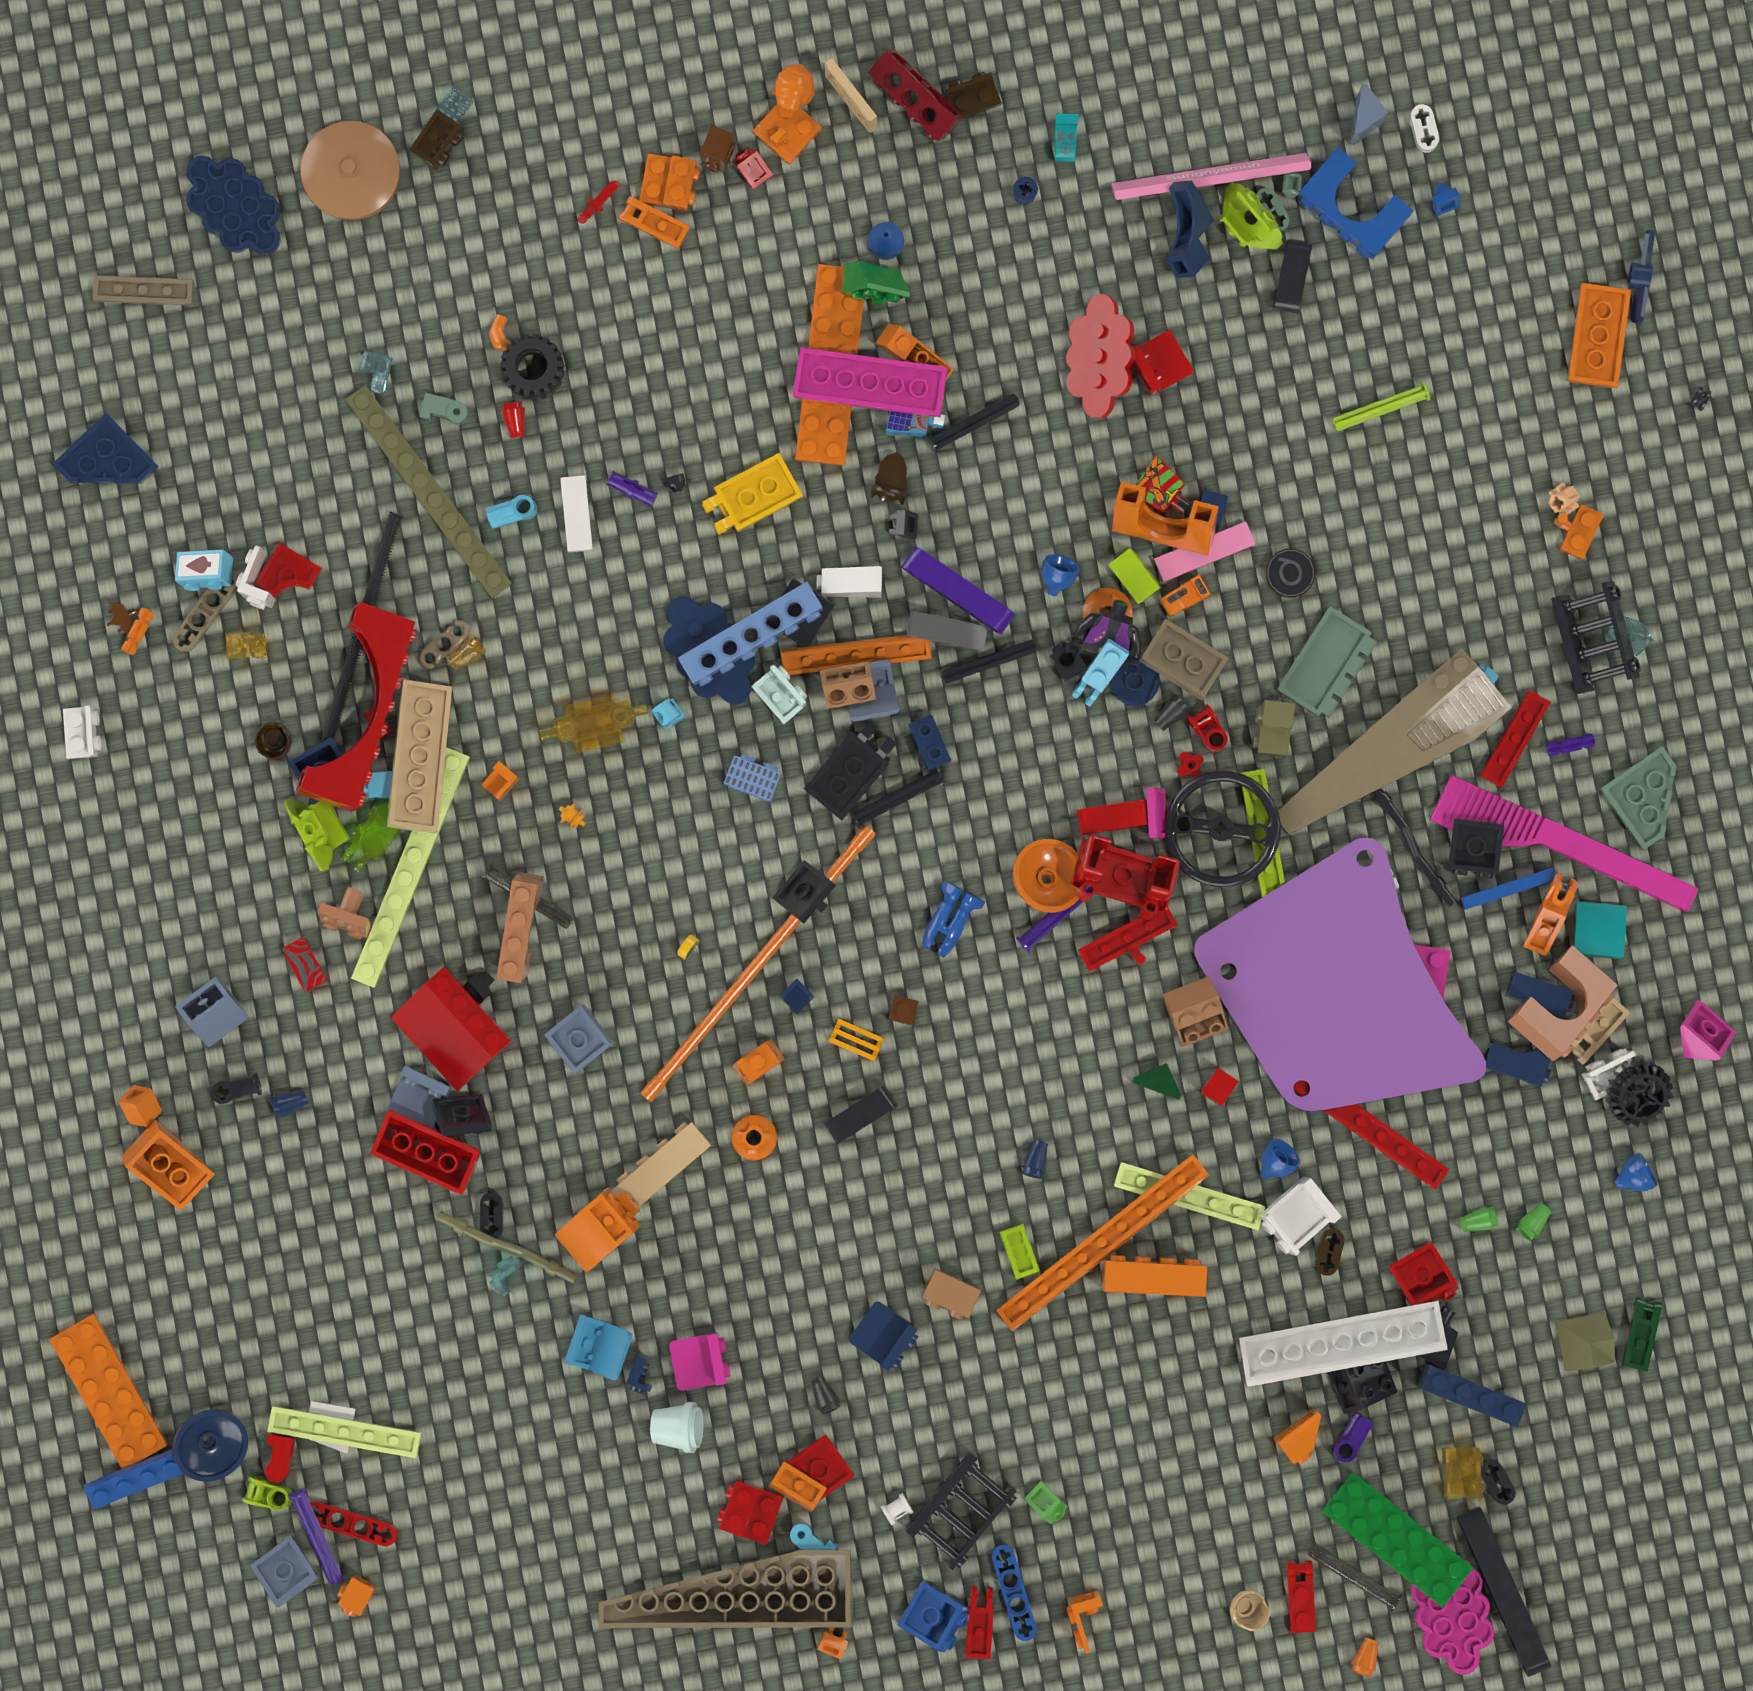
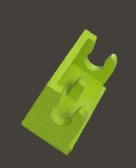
[1109,548,1162,604]

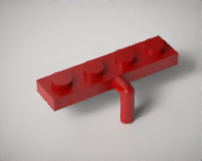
[1078,907,1178,972]

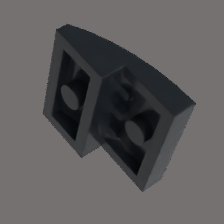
[766,578,835,647]

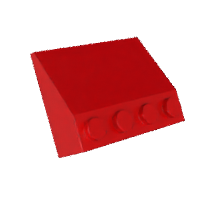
[391,967,514,1092]

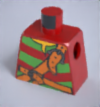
[1135,456,1191,515]

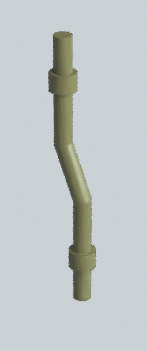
[436,1211,578,1284]

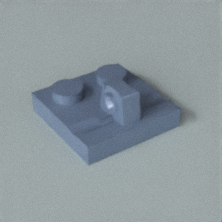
[544,1004,614,1074]
[250,1535,320,1608]

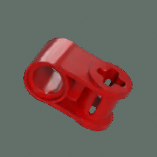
[1186,704,1228,753]

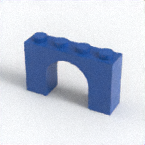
[1297,147,1414,260]

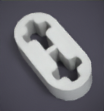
[1410,104,1439,153]

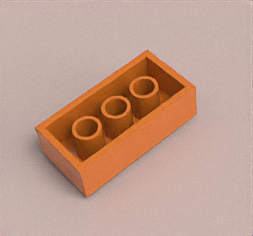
[1102,1255,1207,1297]

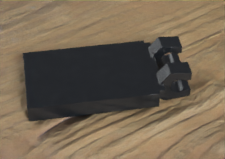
[804,721,897,821]

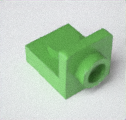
[1024,1481,1068,1524]

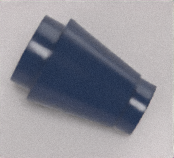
[270,1091,309,1118]
[1021,1140,1048,1179]

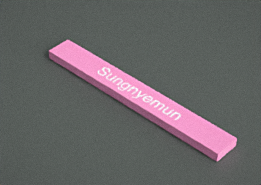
[1111,153,1311,200]

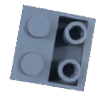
[175,977,250,1047]

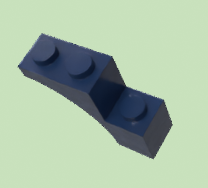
[1165,180,1214,278]

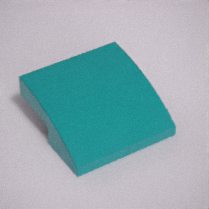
[1573,901,1627,959]

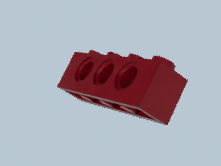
[868,48,964,141]

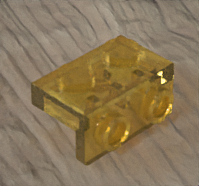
[1442,1446,1484,1499]

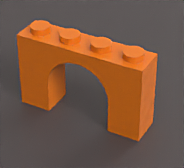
[1112,481,1219,556]

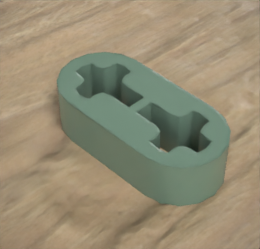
[1256,188,1290,233]

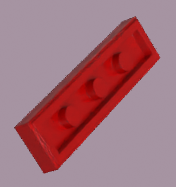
[1479,690,1551,789]

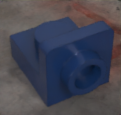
[626,1354,652,1395]

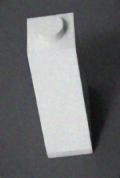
[817,566,882,598]

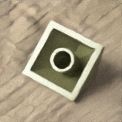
[1555,1312,1615,1371]

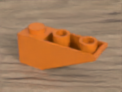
[875,323,954,381]

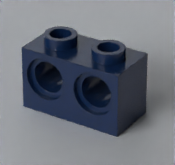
[909,714,951,772]

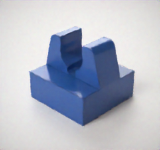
[1433,182,1460,216]

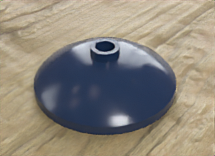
[173,1409,248,1482]

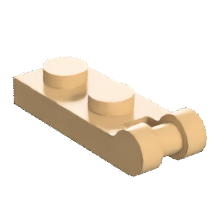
[1571,998,1630,1065]

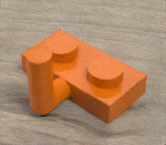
[1554,504,1604,560]

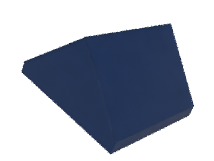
[288,737,344,805]

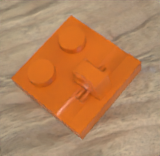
[752,104,822,166]

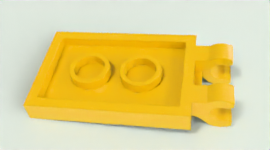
[702,453,803,535]

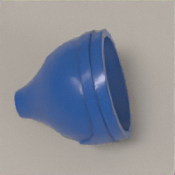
[867,222,905,260]
[1042,554,1080,596]
[1260,1139,1300,1179]
[1615,1153,1657,1192]

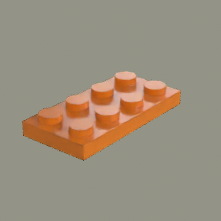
[1567,283,1631,389]

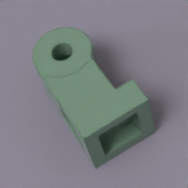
[419,393,469,426]

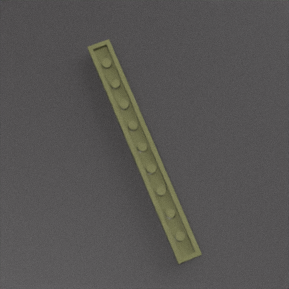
[345,385,512,599]

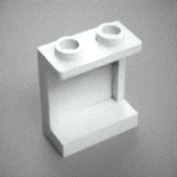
[1259,1176,1342,1256]

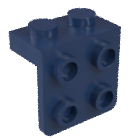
[849,1301,919,1372]

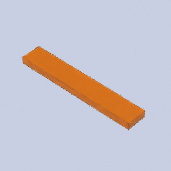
[781,635,932,675]

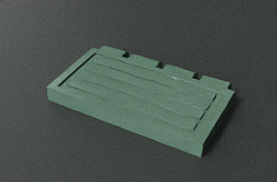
[1276,606,1377,718]

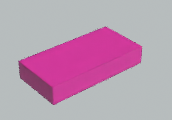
[1146,787,1166,839]

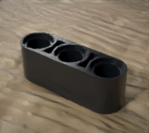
[1273,239,1312,314]
[824,1085,898,1144]

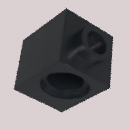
[1049,642,1087,683]

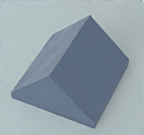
[1349,84,1388,145]

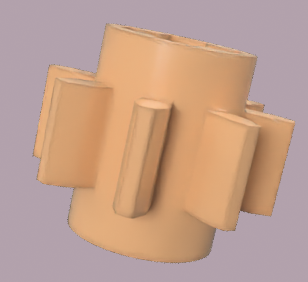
[1548,483,1580,515]

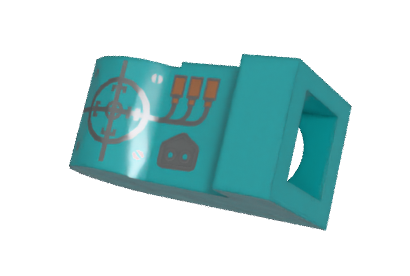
[1054,113,1078,162]

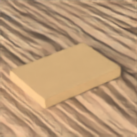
[825,58,877,133]

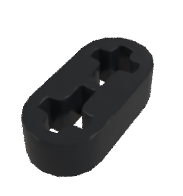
[480,1192,504,1239]
[1479,1459,1516,1505]

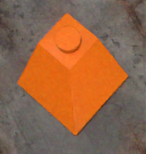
[1273,1408,1321,1465]

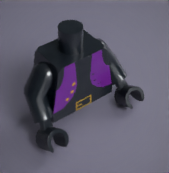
[1064,600,1142,677]

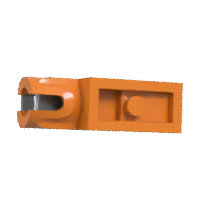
[1523,873,1579,956]

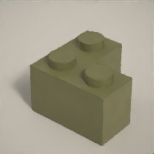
[1252,700,1295,758]

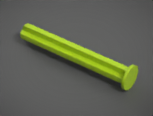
[1332,382,1430,431]

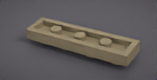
[93,275,194,306]

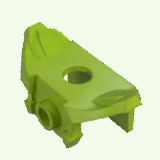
[1220,182,1283,250]
[283,799,350,871]

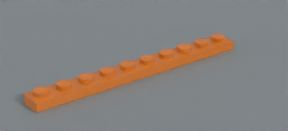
[996,1154,1209,1331]

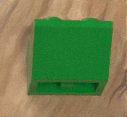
[842,261,910,305]

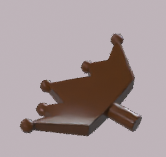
[106,599,137,640]

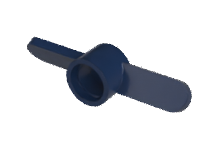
[1627,229,1655,324]

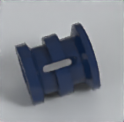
[1013,177,1038,205]

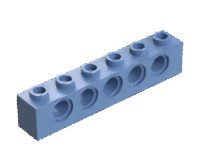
[678,582,823,687]

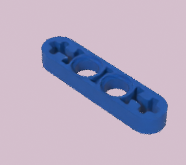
[1461,868,1555,910]
[992,1544,1036,1641]

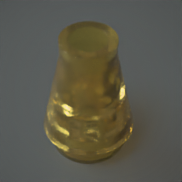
[448,637,486,671]

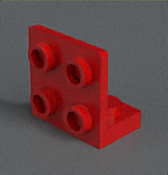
[1133,330,1194,397]

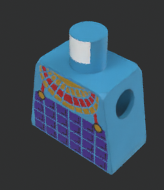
[886,411,946,437]

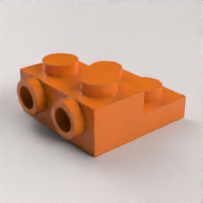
[639,153,701,212]

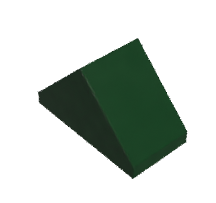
[1131,1063,1181,1101]

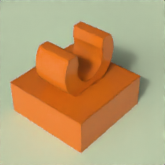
[817,1627,848,1659]

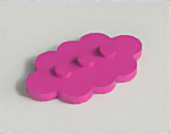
[1411,1569,1494,1675]

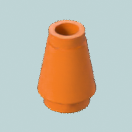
[1351,1638,1379,1677]

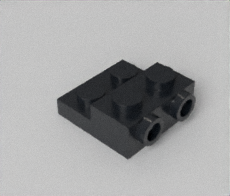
[1448,819,1504,879]

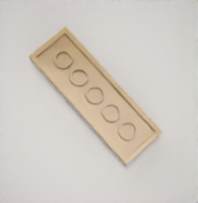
[387,679,452,834]

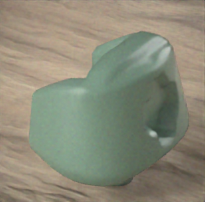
[1282,173,1304,199]

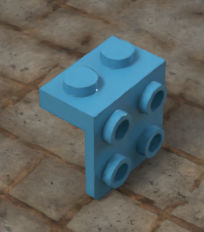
[564,1314,632,1380]

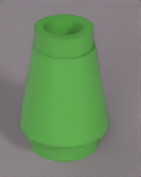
[1516,1203,1551,1241]
[1460,1205,1499,1232]

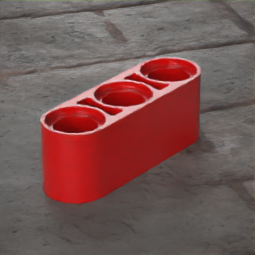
[1076,800,1148,835]

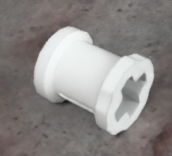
[881,1493,914,1525]

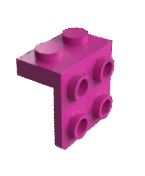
[669,1332,731,1391]

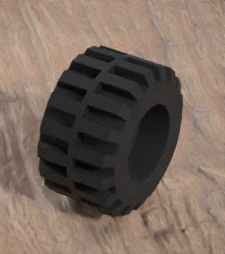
[500,334,565,400]

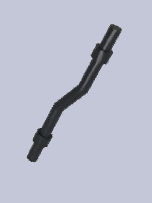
[1372,788,1457,907]

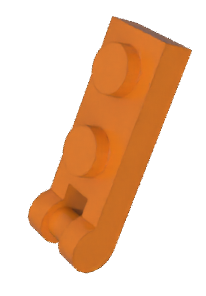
[618,196,690,250]

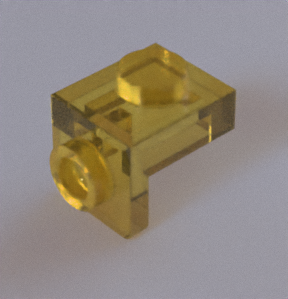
[226,632,266,660]

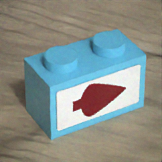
[175,550,233,591]

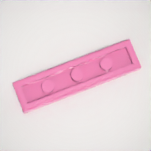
[1154,522,1255,583]

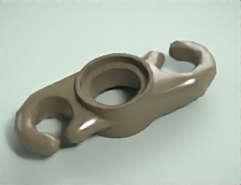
[418,620,471,669]

